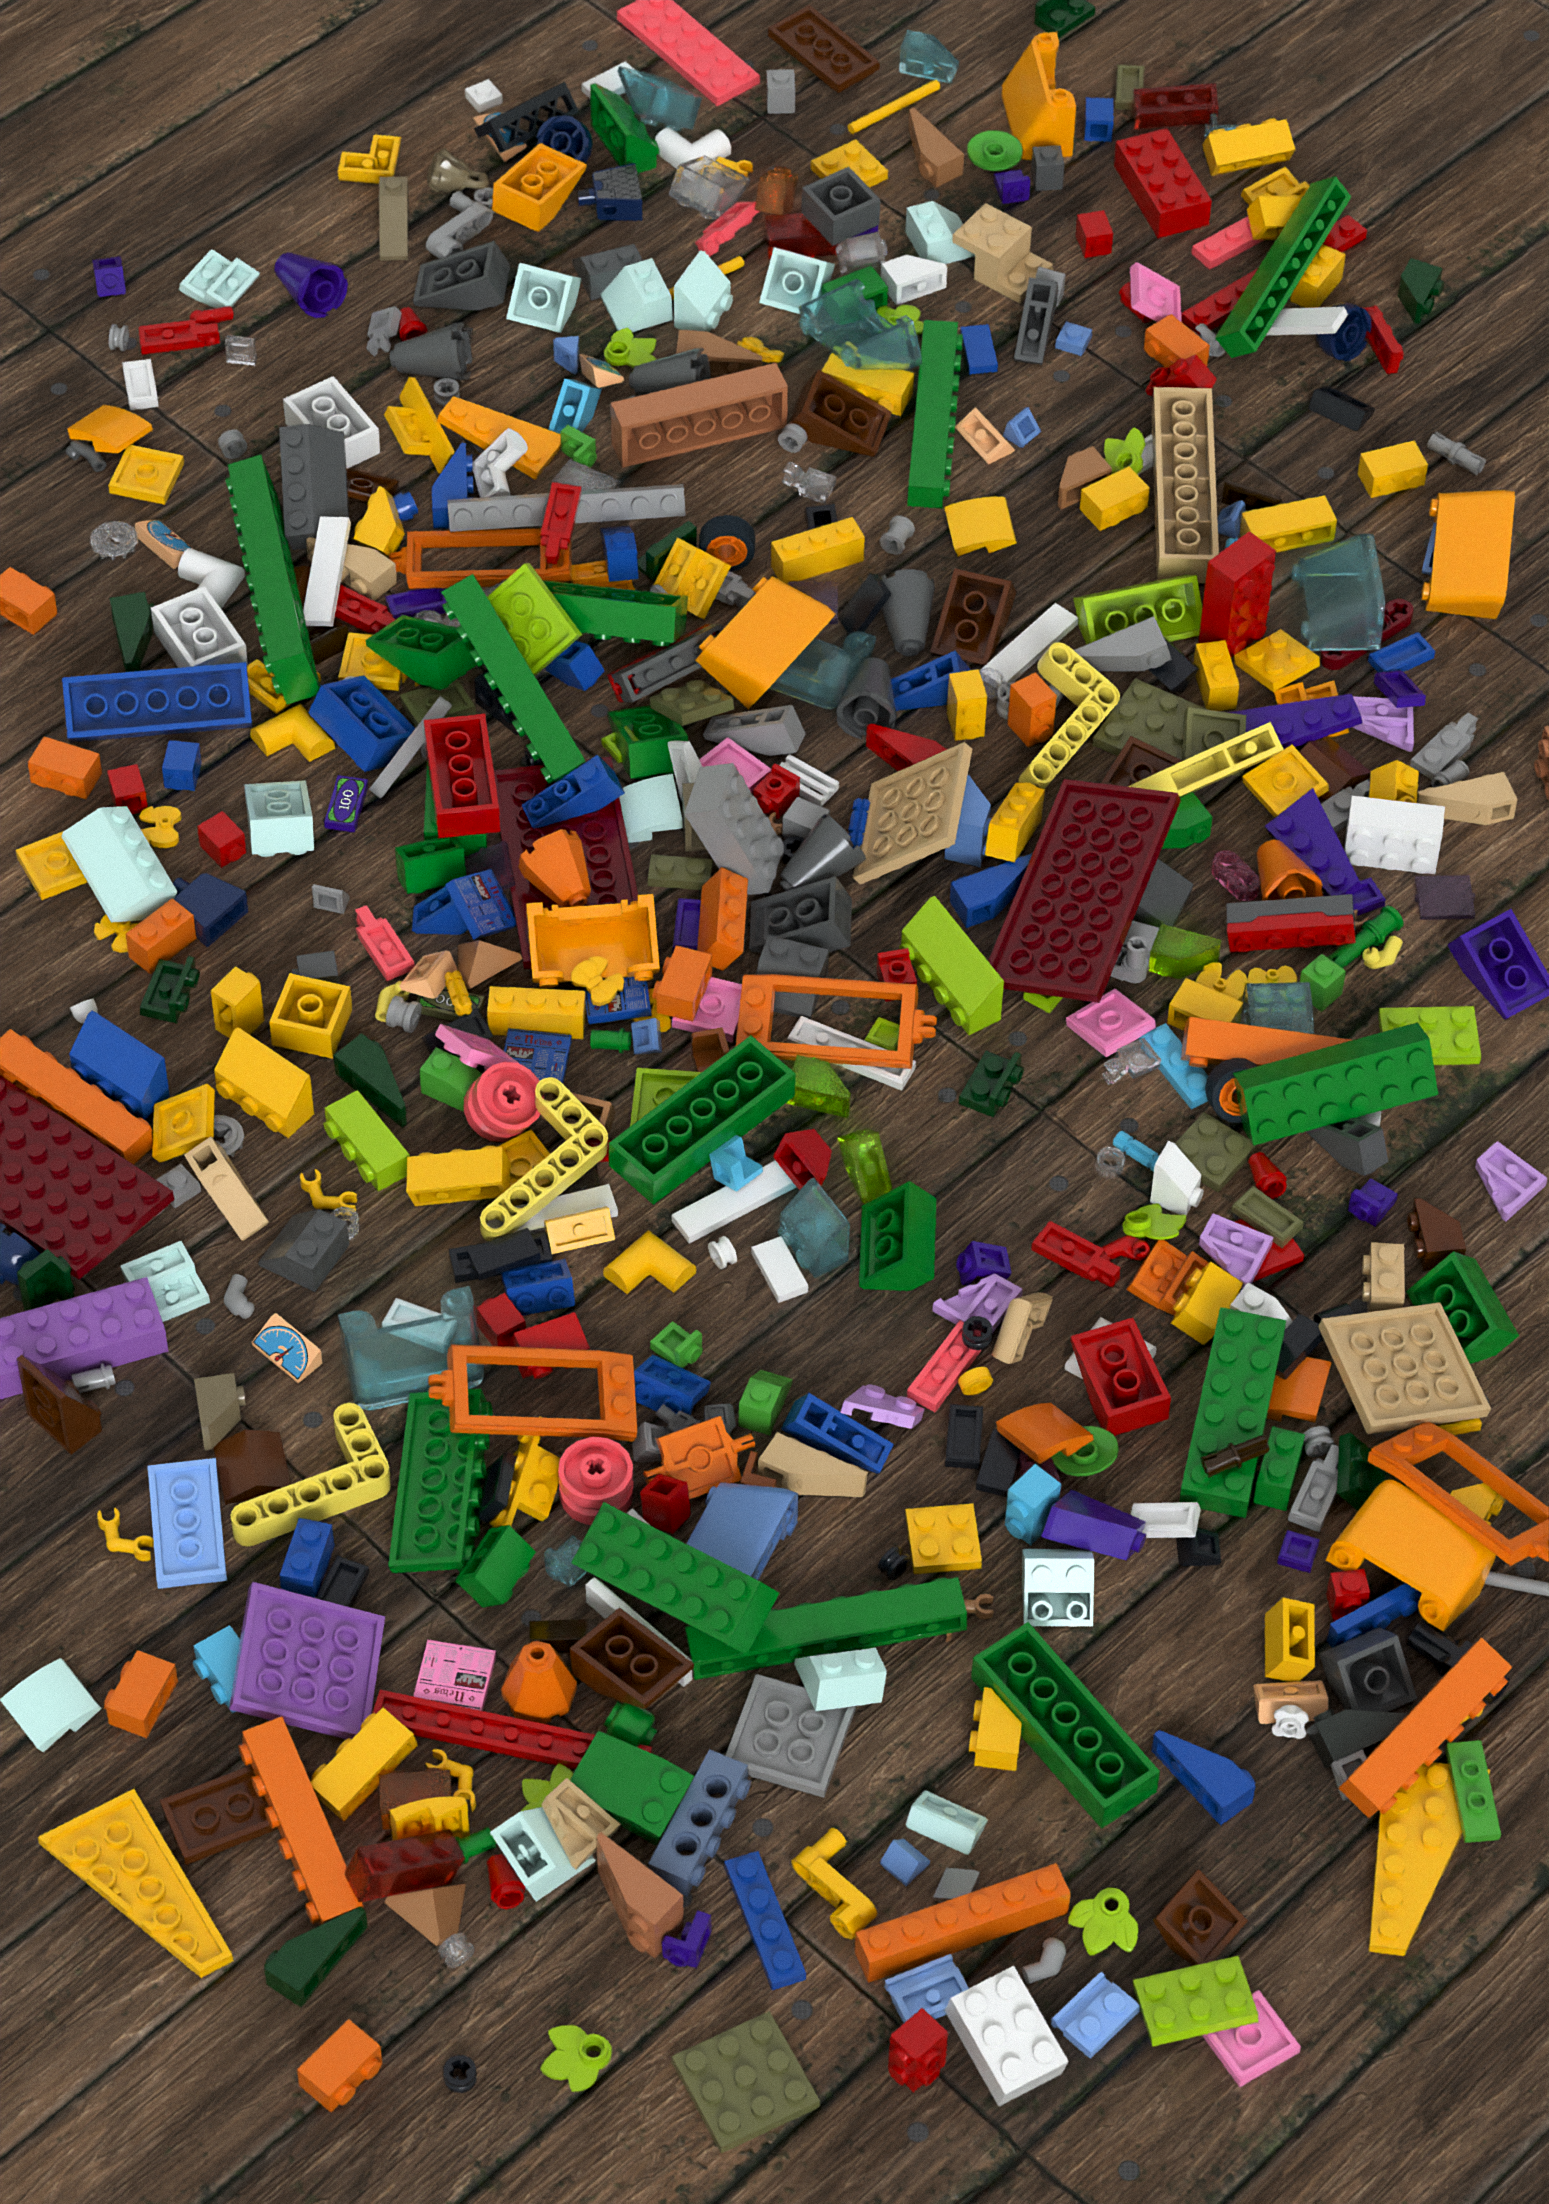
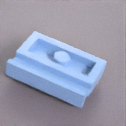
[884,1954,969,2024]
[1051,1972,1140,2059]

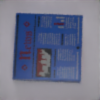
[445,869,516,940]
[584,977,652,1025]
[504,1028,572,1085]

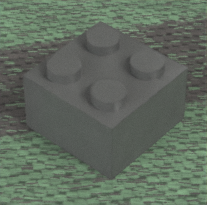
[801,167,881,246]

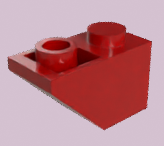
[1145,355,1217,396]

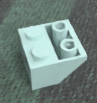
[1022,1549,1094,1626]
[490,1807,596,1902]

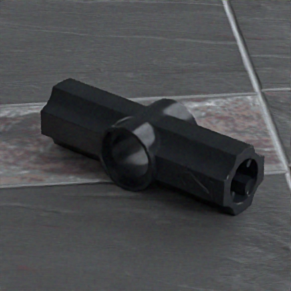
[1407,1620,1510,1705]

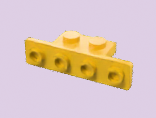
[384,377,455,474]
[490,1416,560,1528]

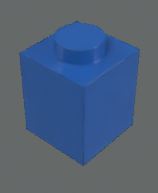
[1084,97,1114,142]
[162,740,202,791]

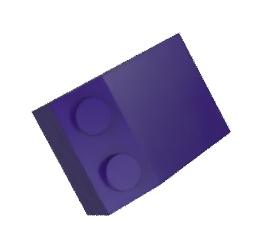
[1448,909,1549,1020]

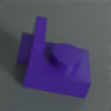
[994,169,1030,204]
[93,256,126,297]
[1348,1178,1398,1227]
[956,1241,1012,1286]
[662,1911,712,1969]

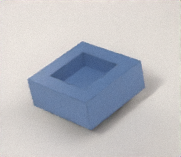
[1055,322,1093,356]

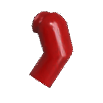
[190,306,234,325]
[1101,1235,1150,1261]

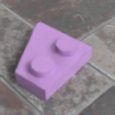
[1352,696,1414,752]
[1475,1141,1547,1222]
[1199,1213,1273,1289]
[933,1273,1022,1333]
[840,1385,925,1429]

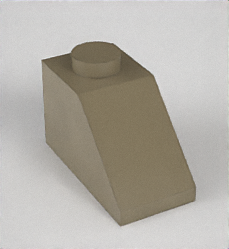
[194,1373,246,1451]

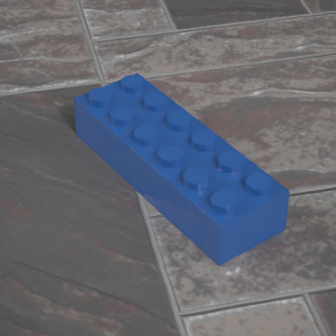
[62,662,253,743]

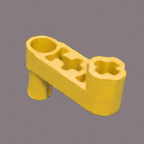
[791,1828,878,1940]

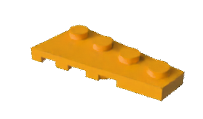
[437,396,561,480]

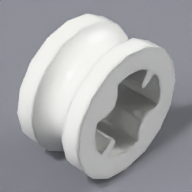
[708,1236,737,1269]

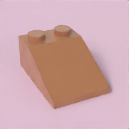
[596,1832,683,1958]

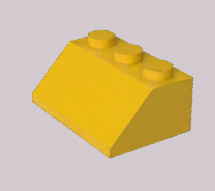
[214,1027,314,1138]

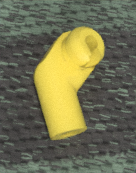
[1362,936,1403,969]
[375,980,410,1022]

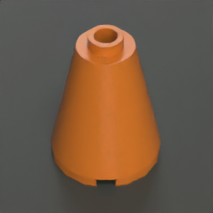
[1256,840,1323,901]

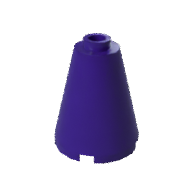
[274,252,348,318]

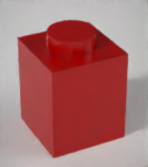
[1075,210,1113,258]
[107,764,148,814]
[197,811,247,868]
[476,1293,526,1347]
[640,1474,691,1534]

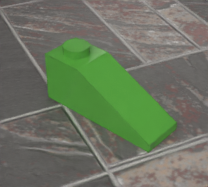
[420,1047,482,1112]

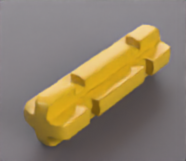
[444,970,472,1016]

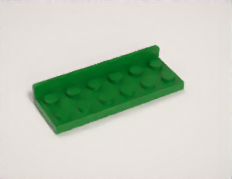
[388,1389,493,1573]

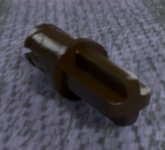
[1200,1435,1270,1478]

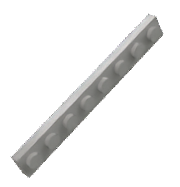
[447,484,686,532]

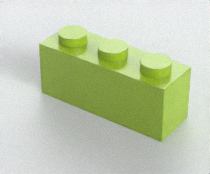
[323,1090,410,1192]

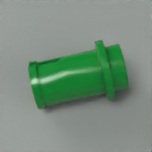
[590,1028,631,1054]
[448,1827,496,1864]

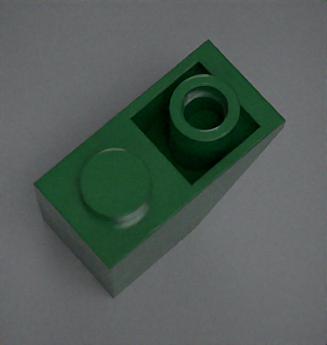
[1398,258,1444,325]

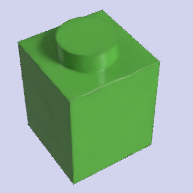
[1298,954,1346,1012]

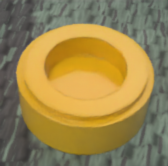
[958,1367,993,1396]

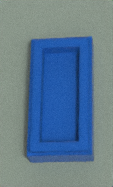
[960,324,998,374]
[1368,632,1435,672]

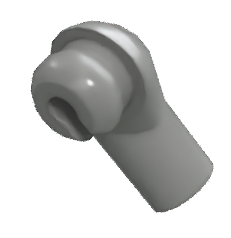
[224,1274,254,1319]
[1022,1937,1066,1984]

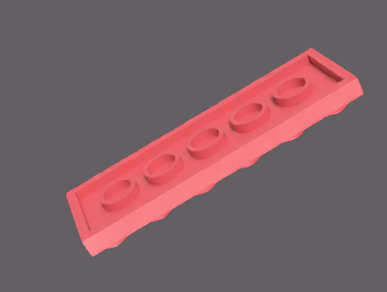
[617,0,760,106]

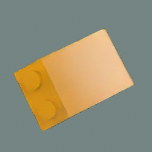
[492,143,587,232]

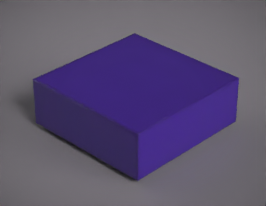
[1277,1530,1320,1573]

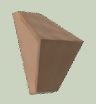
[457,940,523,989]
[384,1884,466,1946]

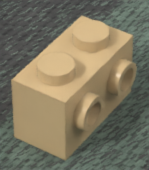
[1362,1242,1405,1312]

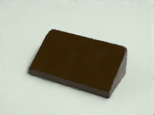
[1222,479,1283,511]
[308,621,349,665]
[529,1619,599,1653]

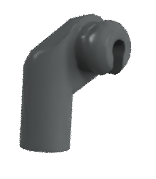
[66,440,106,472]

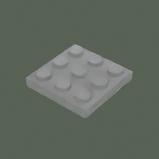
[725,1674,856,1798]

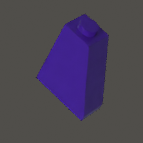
[1041,1490,1147,1560]

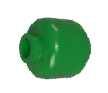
[603,1702,658,1747]

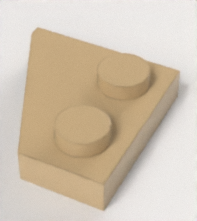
[542,1778,620,1869]

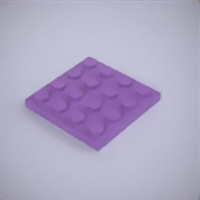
[229,1582,385,1739]

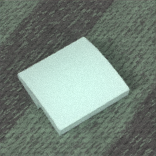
[179,249,260,308]
[619,774,683,843]
[120,1241,210,1322]
[0,1658,102,1752]

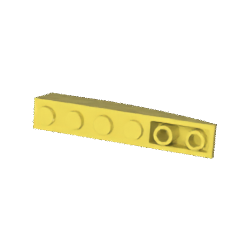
[1128,722,1284,797]

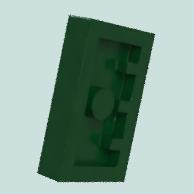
[1034,0,1095,39]
[637,521,697,582]
[959,1051,1024,1118]
[1337,1432,1389,1511]

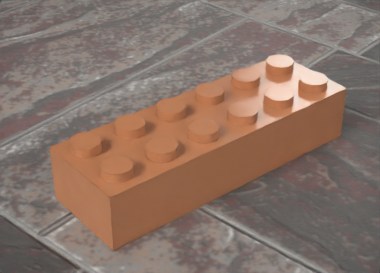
[611,363,788,468]

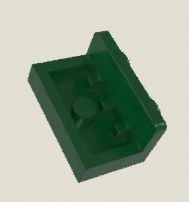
[140,956,200,1024]
[17,1249,75,1311]

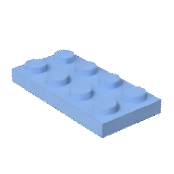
[148,1458,227,1589]

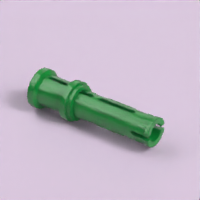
[1327,905,1404,968]

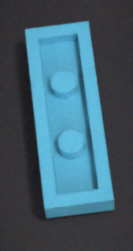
[1138,1023,1208,1109]

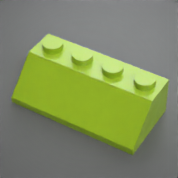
[1074,574,1202,645]
[899,896,1004,1035]

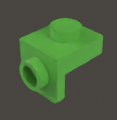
[650,1321,703,1368]

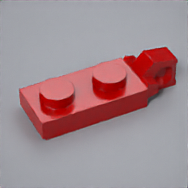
[1361,305,1403,374]
[138,320,220,355]
[540,482,582,565]
[335,585,396,635]
[1031,1221,1121,1288]

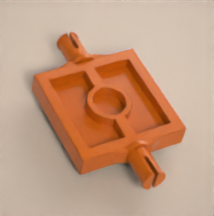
[643,1416,755,1499]

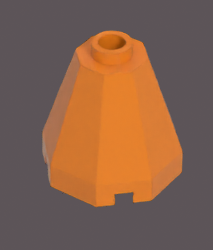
[518,829,591,908]
[501,1641,577,1724]

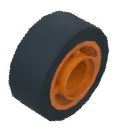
[699,515,755,572]
[1205,1058,1257,1123]

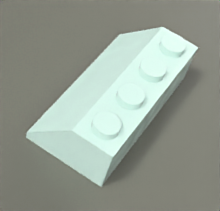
[61,806,177,923]

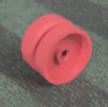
[464,1062,544,1143]
[558,1437,634,1525]

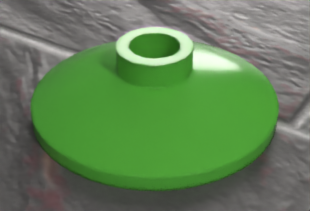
[967,130,1023,171]
[1051,1426,1119,1476]

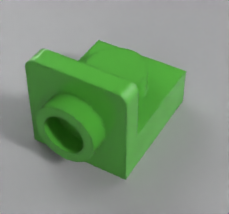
[561,425,597,476]

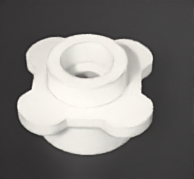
[1272,1705,1309,1739]

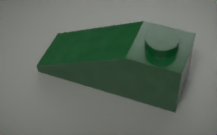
[109,592,154,672]
[334,1033,407,1128]
[264,1907,368,2007]

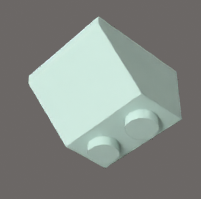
[906,201,975,264]
[759,247,835,318]
[674,250,733,332]
[601,258,673,332]
[506,263,582,333]
[794,1648,887,1711]

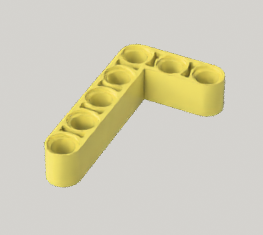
[1019,642,1120,789]
[480,1077,608,1241]
[230,1403,391,1546]

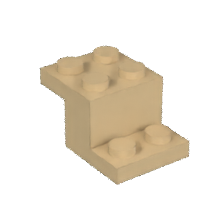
[952,203,1053,303]

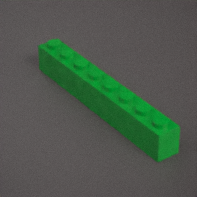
[1215,176,1352,358]
[907,320,963,508]
[441,574,586,785]
[685,1577,967,1680]

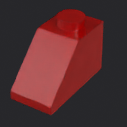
[773,1129,832,1201]

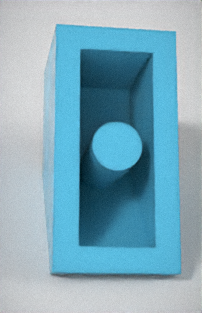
[548,378,602,434]

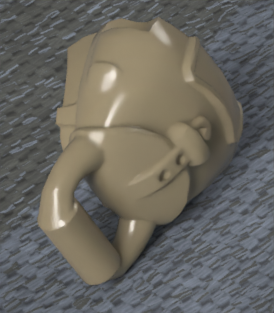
[427,148,490,194]

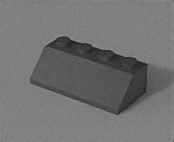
[279,424,351,550]

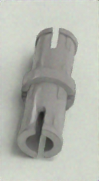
[1427,432,1486,475]

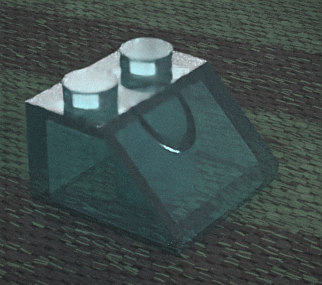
[778,1178,850,1278]

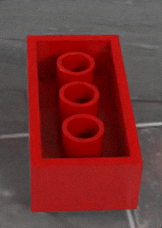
[1114,128,1212,238]
[1198,531,1276,658]
[423,714,500,838]

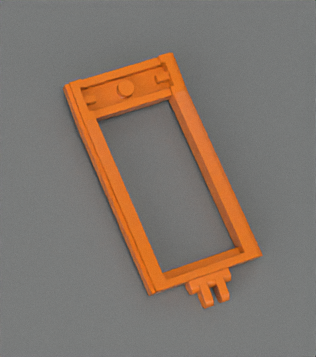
[388,528,572,589]
[736,974,937,1069]
[428,1344,638,1442]
[1368,1422,1549,1566]

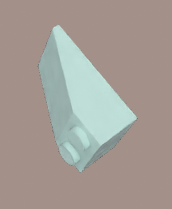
[244,780,314,857]

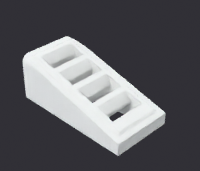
[668,741,702,801]

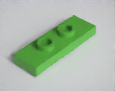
[1445,1740,1501,1843]

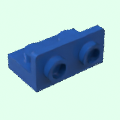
[501,1259,575,1316]
[634,1354,711,1415]

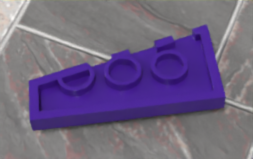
[1227,694,1363,754]
[1265,788,1362,896]

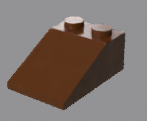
[789,369,892,457]
[930,568,1016,666]
[16,1355,102,1455]
[570,1607,694,1710]

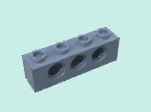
[648,1749,751,1897]

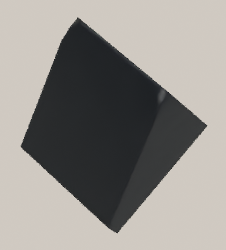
[804,504,837,530]
[1176,1527,1222,1566]

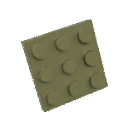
[1093,678,1208,760]
[671,2011,820,2153]

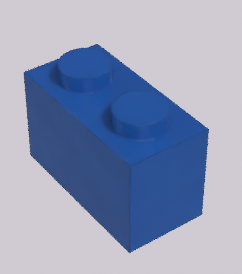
[279,1518,335,1598]

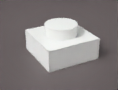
[465,79,503,113]

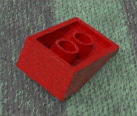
[1070,1318,1171,1436]

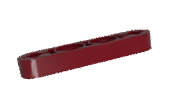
[1320,599,1414,670]

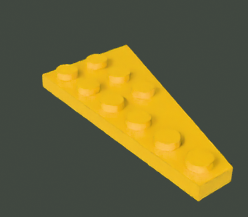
[1369,1762,1490,1956]
[38,1789,233,1978]

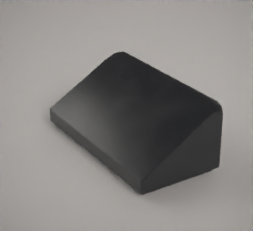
[1308,385,1375,431]
[1148,636,1199,693]

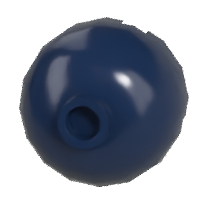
[536,115,593,164]
[1315,302,1372,361]
[0,1223,41,1285]

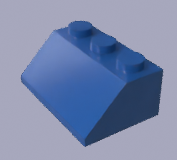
[308,675,415,772]
[69,1010,170,1120]

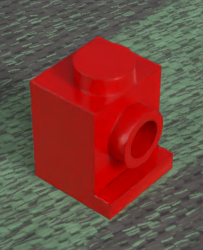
[753,763,800,819]
[876,948,917,1002]
[1326,1569,1370,1622]

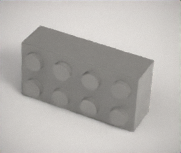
[684,763,784,895]

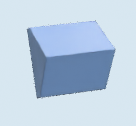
[553,336,579,375]
[1003,407,1041,447]
[1217,500,1246,539]
[631,1018,662,1054]
[880,1839,930,1886]

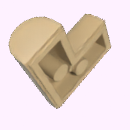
[991,1292,1053,1364]

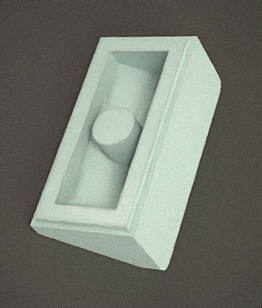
[906,1790,988,1855]

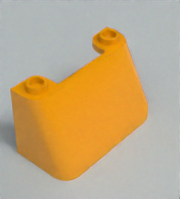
[1002,32,1076,160]
[1421,490,1515,619]
[695,576,836,709]
[526,894,660,988]
[1326,1480,1496,1631]

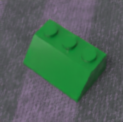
[590,83,659,174]
[859,1181,936,1291]
[1406,1251,1519,1364]

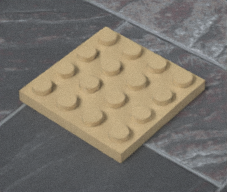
[853,742,972,884]
[1318,1302,1491,1434]

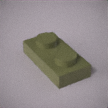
[648,854,713,890]

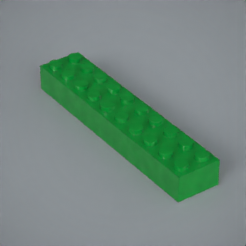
[225,454,320,705]

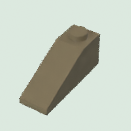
[379,177,409,261]

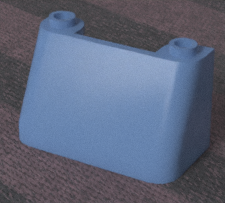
[687,1482,798,1580]

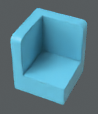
[709,1135,763,1191]

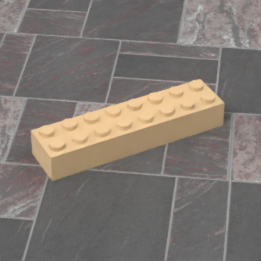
[1151,387,1219,584]

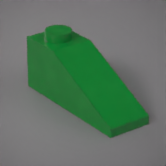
[1162,792,1212,849]

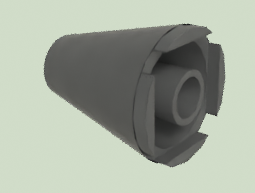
[390,323,472,381]
[629,348,711,395]
[880,569,935,657]
[836,658,897,739]
[780,814,866,891]

